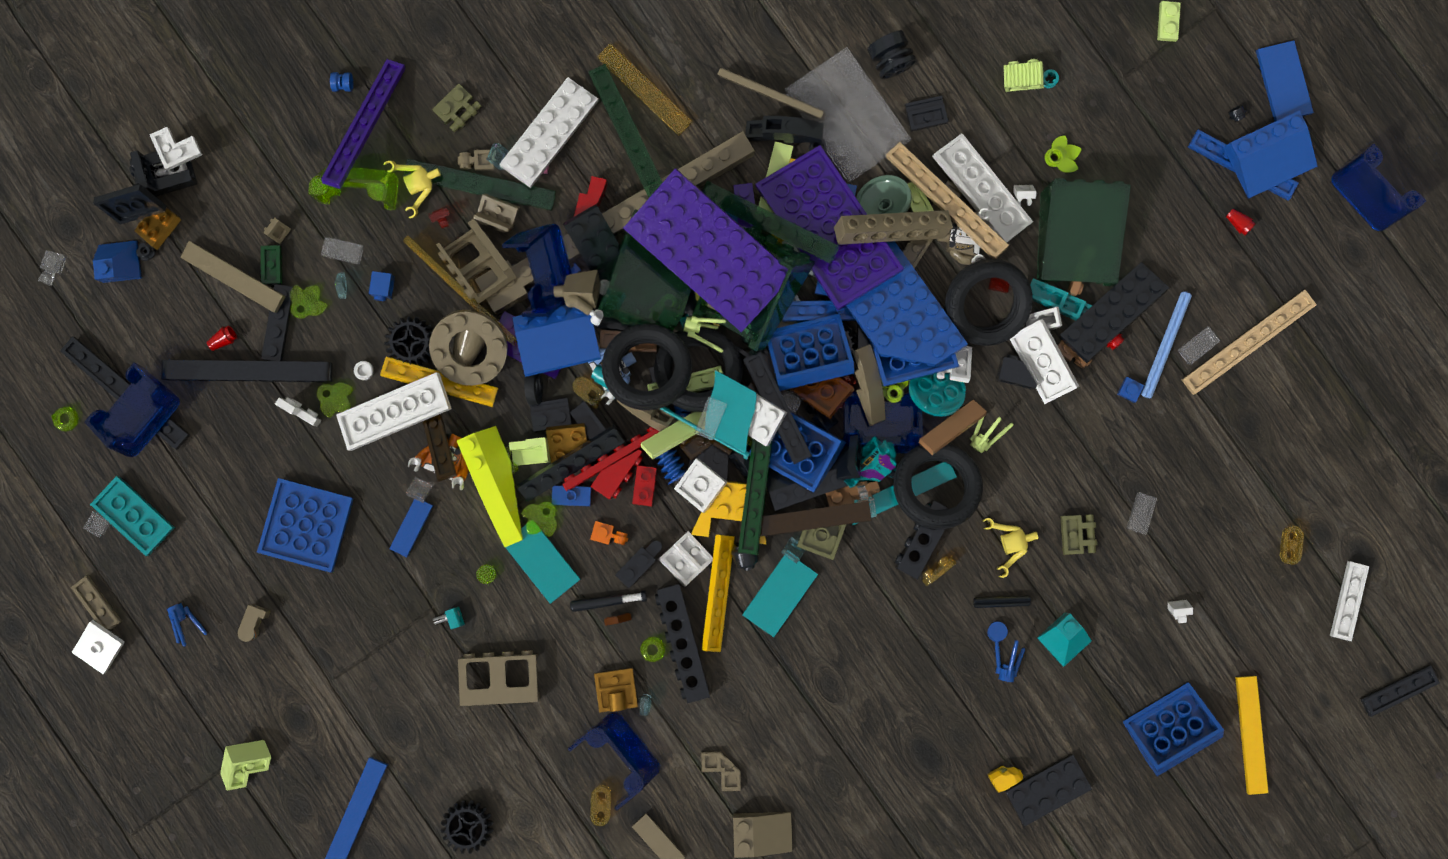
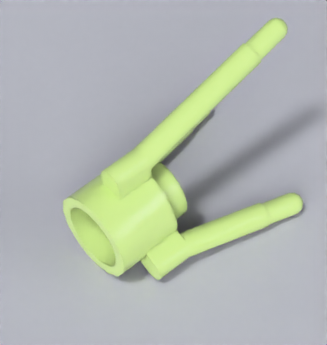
[683,316,726,353]
[970,416,1013,453]

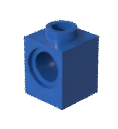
[369,271,395,301]

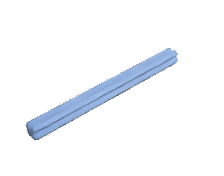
[1141,291,1192,399]

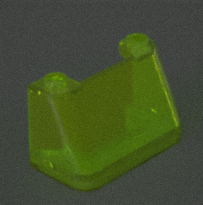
[308,166,398,210]

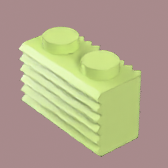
[1004,59,1044,92]

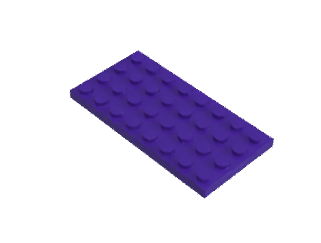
[755,145,904,310]
[623,168,794,332]

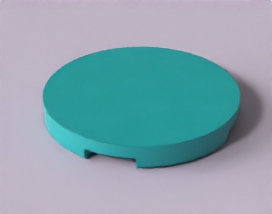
[909,373,966,417]

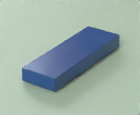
[389,497,433,557]

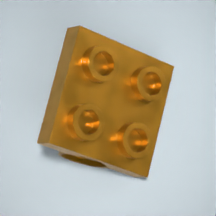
[134,207,181,250]
[546,423,587,463]
[594,668,638,713]

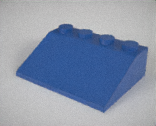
[1224,110,1317,199]
[513,305,601,377]
[765,313,854,391]
[868,338,959,387]
[749,411,846,493]
[1123,682,1224,776]

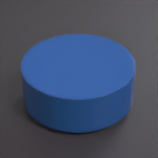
[987,622,1008,642]

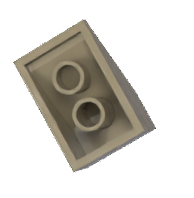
[733,812,792,858]

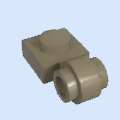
[458,150,494,171]

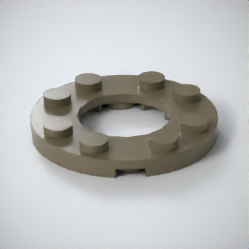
[429,310,508,386]

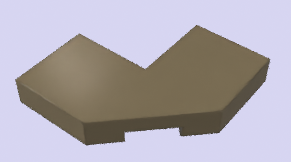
[701,751,741,791]

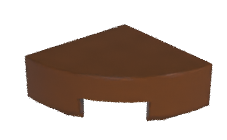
[604,613,632,626]

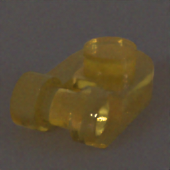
[573,377,606,409]

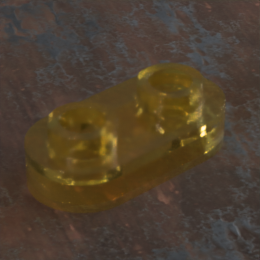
[1280,526,1304,565]
[922,556,957,586]
[590,785,611,826]

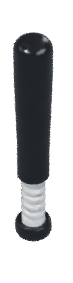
[570,590,647,612]

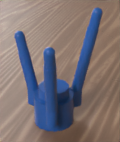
[167,603,207,647]
[995,640,1025,682]

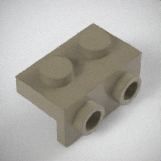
[473,193,520,232]

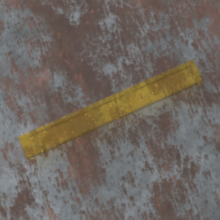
[403,235,518,346]

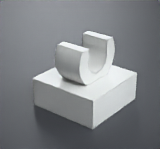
[1013,185,1036,206]
[1168,600,1193,623]

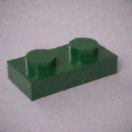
[261,245,282,285]

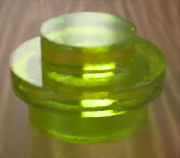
[477,565,496,584]

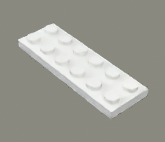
[500,77,598,188]
[932,134,1033,243]
[336,372,452,451]

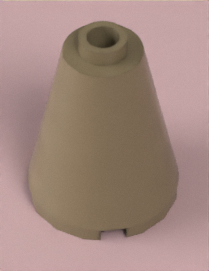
[452,331,486,366]

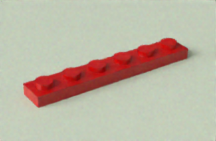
[562,427,660,492]

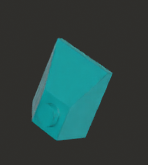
[1037,612,1092,667]

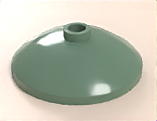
[856,175,912,215]

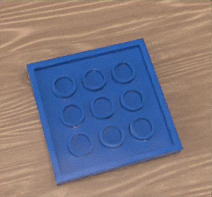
[257,478,354,573]

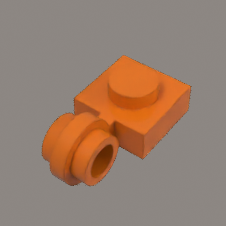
[590,521,628,545]

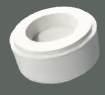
[354,361,374,380]

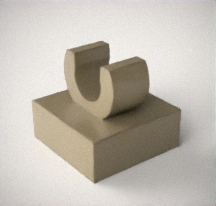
[263,217,291,244]

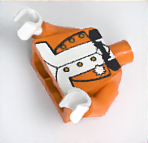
[408,434,469,490]

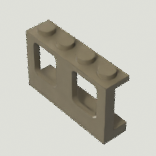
[436,219,517,304]
[458,650,540,706]

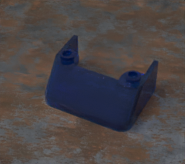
[502,224,572,317]
[568,712,660,811]

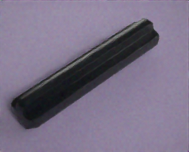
[973,595,1031,608]

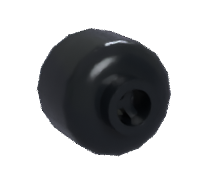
[731,542,759,571]

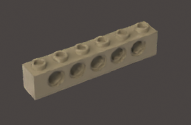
[834,210,953,245]

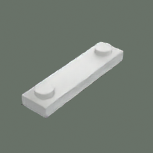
[1330,561,1369,641]

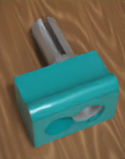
[433,607,465,629]

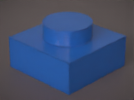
[1117,377,1144,403]

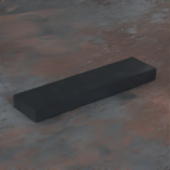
[1360,665,1440,717]

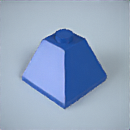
[93,241,142,283]

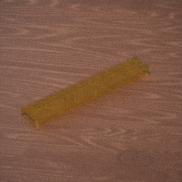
[597,43,692,135]

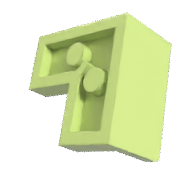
[509,437,551,466]
[220,740,271,791]

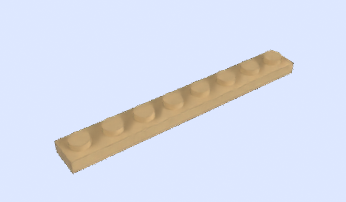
[886,142,1009,259]
[1182,290,1317,395]

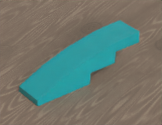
[1030,278,1092,320]

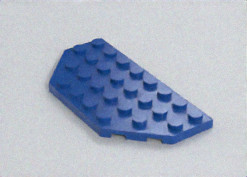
[846,241,968,367]

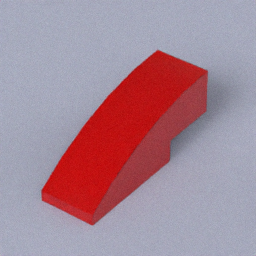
[574,176,608,217]

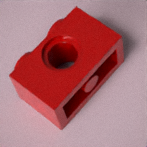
[632,466,657,506]

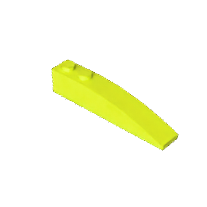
[457,426,523,547]

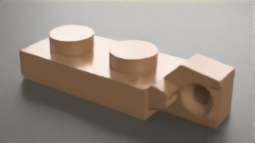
[825,481,880,507]

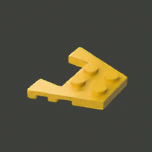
[692,481,766,544]

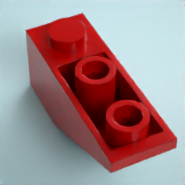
[590,450,644,500]

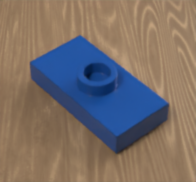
[552,486,591,506]

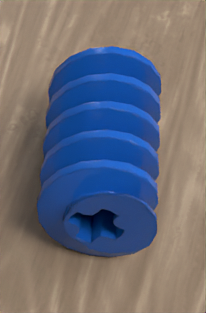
[655,449,687,485]

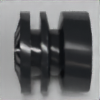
[867,30,917,79]

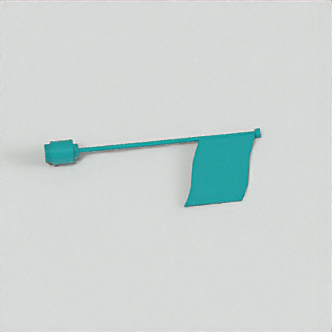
[591,364,757,460]

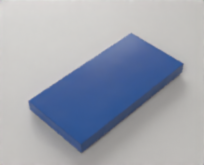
[1256,41,1314,122]

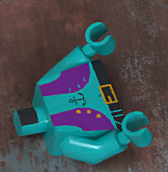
[844,436,897,488]

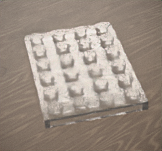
[785,47,911,183]

